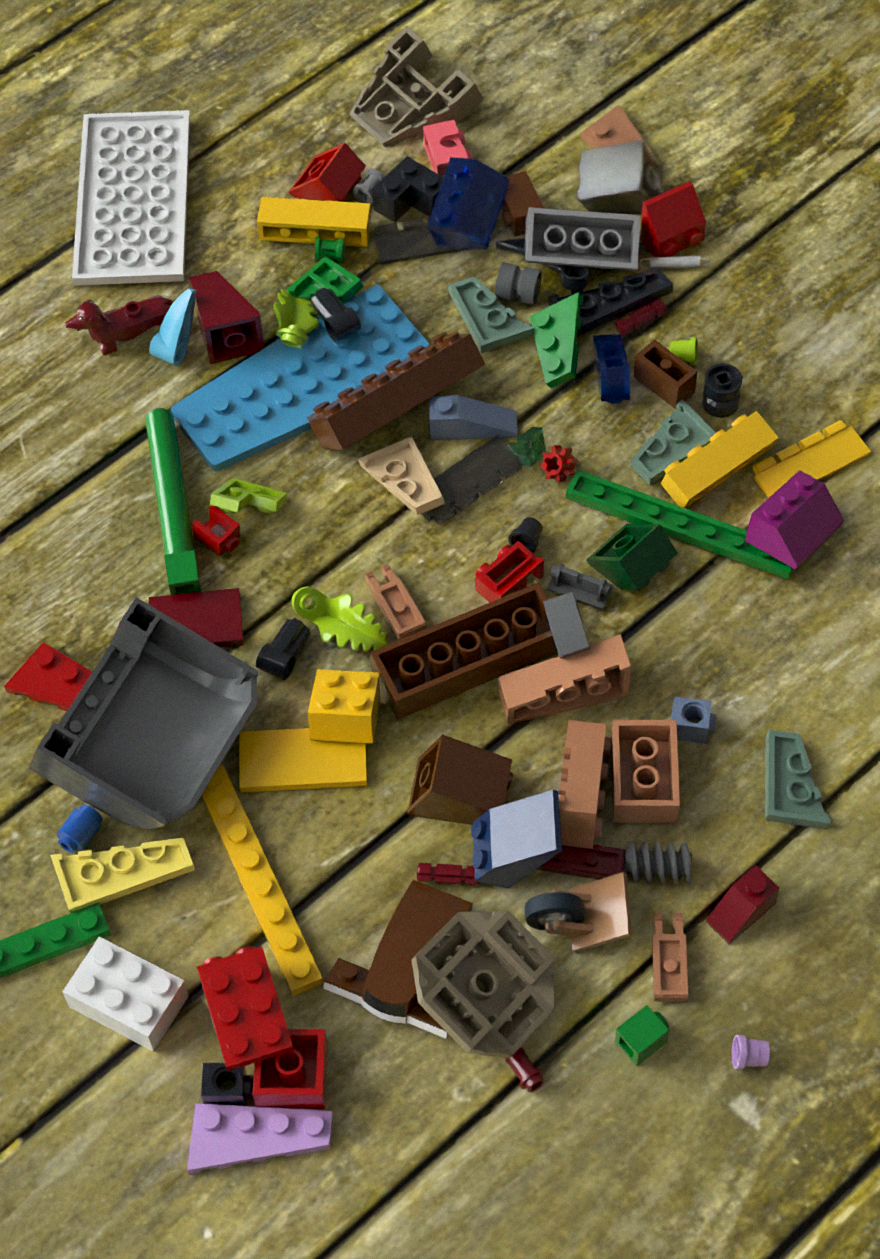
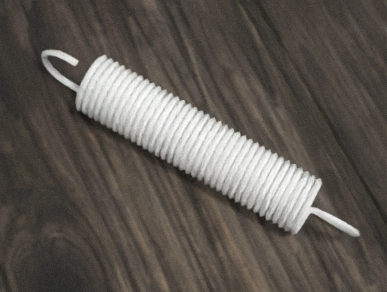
[639,255,711,270]

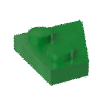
[287,256,364,304]

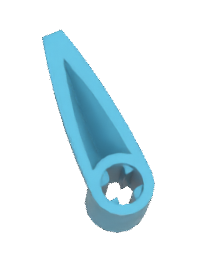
[149,288,196,366]

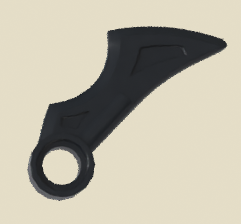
[496,238,589,291]

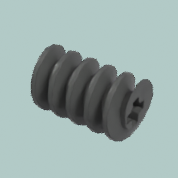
[625,841,692,885]

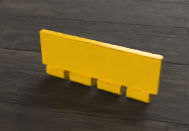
[752,420,871,498]

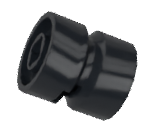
[702,363,743,418]

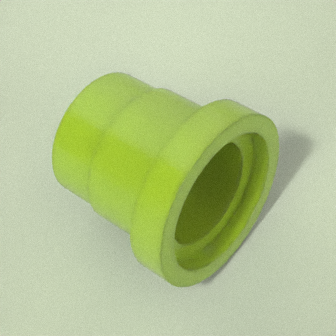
[670,337,698,366]

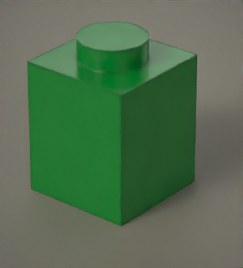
[615,1005,669,1066]

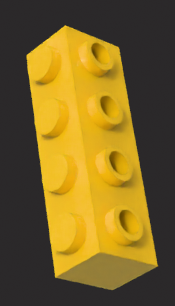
[257,197,372,247]
[660,411,779,508]

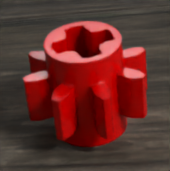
[540,445,578,482]

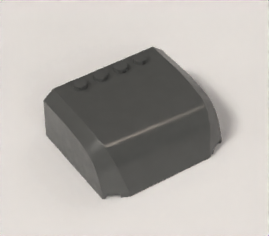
[29,597,258,829]

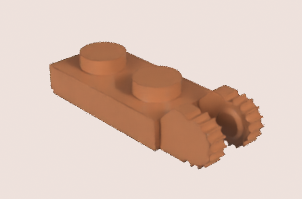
[364,564,427,640]
[652,913,688,1002]

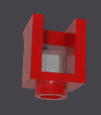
[193,505,240,556]

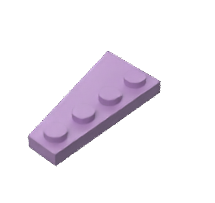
[187,1103,333,1175]

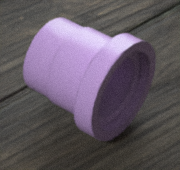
[732,1034,770,1070]

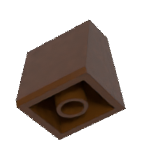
[407,735,513,825]

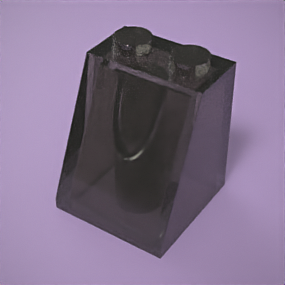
[576,140,663,215]

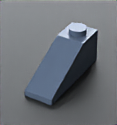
[429,395,518,440]

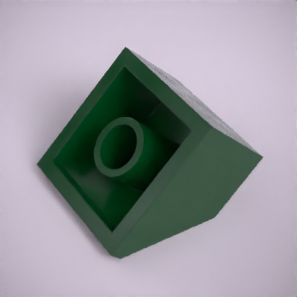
[586,524,678,591]

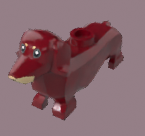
[65,295,173,356]

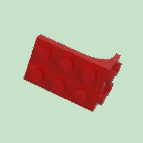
[197,946,294,1071]

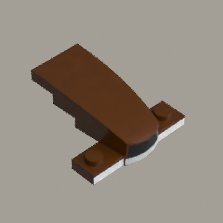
[323,880,473,1039]

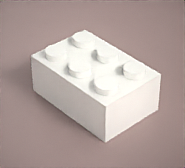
[63,937,189,1052]

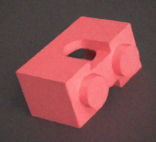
[423,120,472,181]

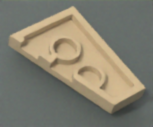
[358,437,445,515]

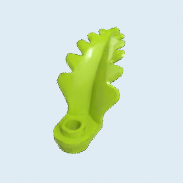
[273,289,319,349]
[291,586,389,652]

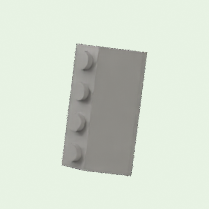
[525,207,640,271]

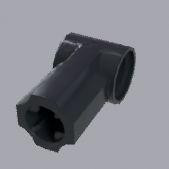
[311,287,361,342]
[256,618,311,680]

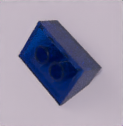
[427,157,510,250]

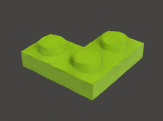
[210,478,288,513]

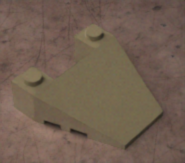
[349,26,483,146]

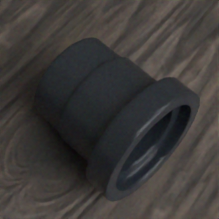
[508,517,543,553]

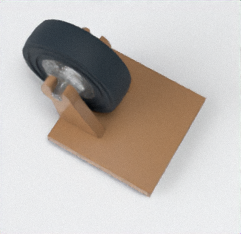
[525,872,632,953]

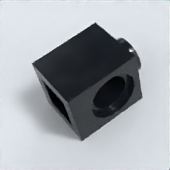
[201,1063,253,1106]

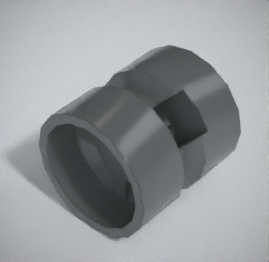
[495,262,542,305]

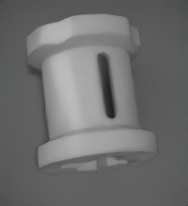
[353,169,385,205]

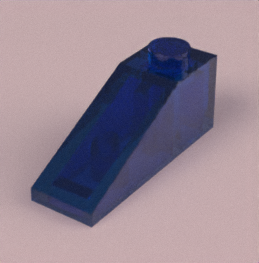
[593,334,630,404]

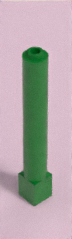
[145,408,201,595]

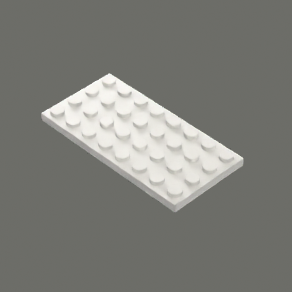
[72,110,190,285]

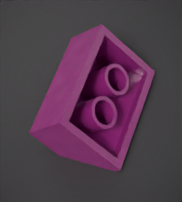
[745,470,844,569]

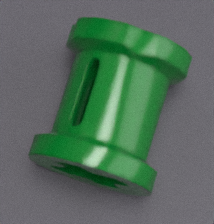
[314,237,345,263]

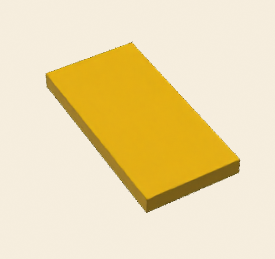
[239,728,367,793]

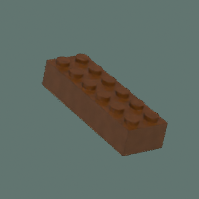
[306,331,485,450]
[370,583,558,720]

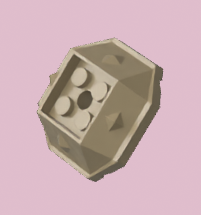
[411,910,556,1058]

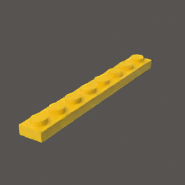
[201,764,323,996]

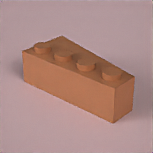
[498,634,631,724]
[559,720,611,849]

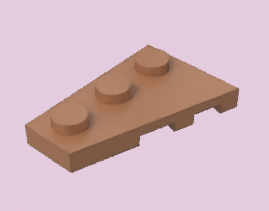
[581,105,658,182]

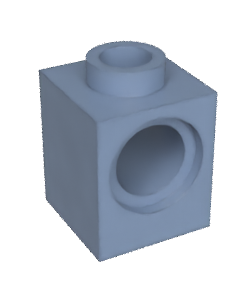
[671,697,717,744]

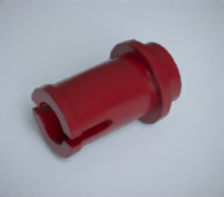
[505,1047,545,1093]

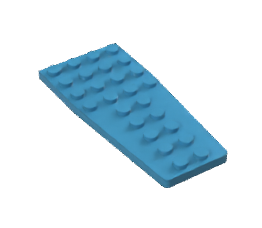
[171,284,430,471]

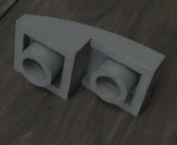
[543,592,591,659]

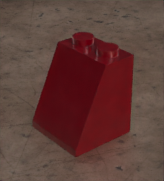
[190,271,265,364]

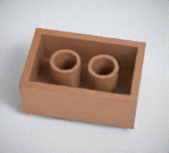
[611,720,680,823]

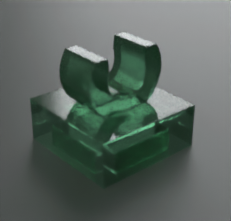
[509,426,547,467]

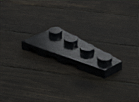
[548,268,673,336]

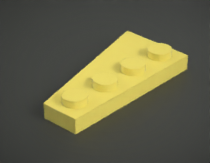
[50,838,195,913]

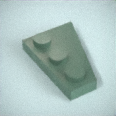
[448,277,533,353]
[631,399,716,486]
[765,730,831,829]

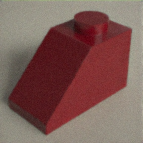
[706,865,780,944]

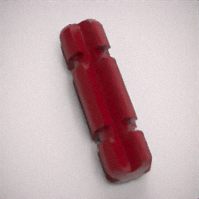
[616,299,667,336]
[417,863,480,885]

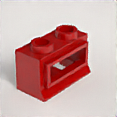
[475,541,544,603]

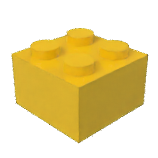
[308,669,381,743]

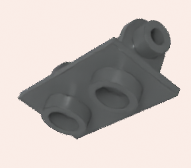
[547,563,614,610]

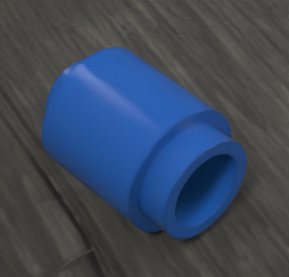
[56,804,103,853]

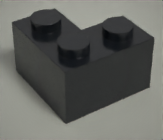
[372,156,450,223]

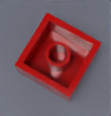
[253,1029,328,1109]

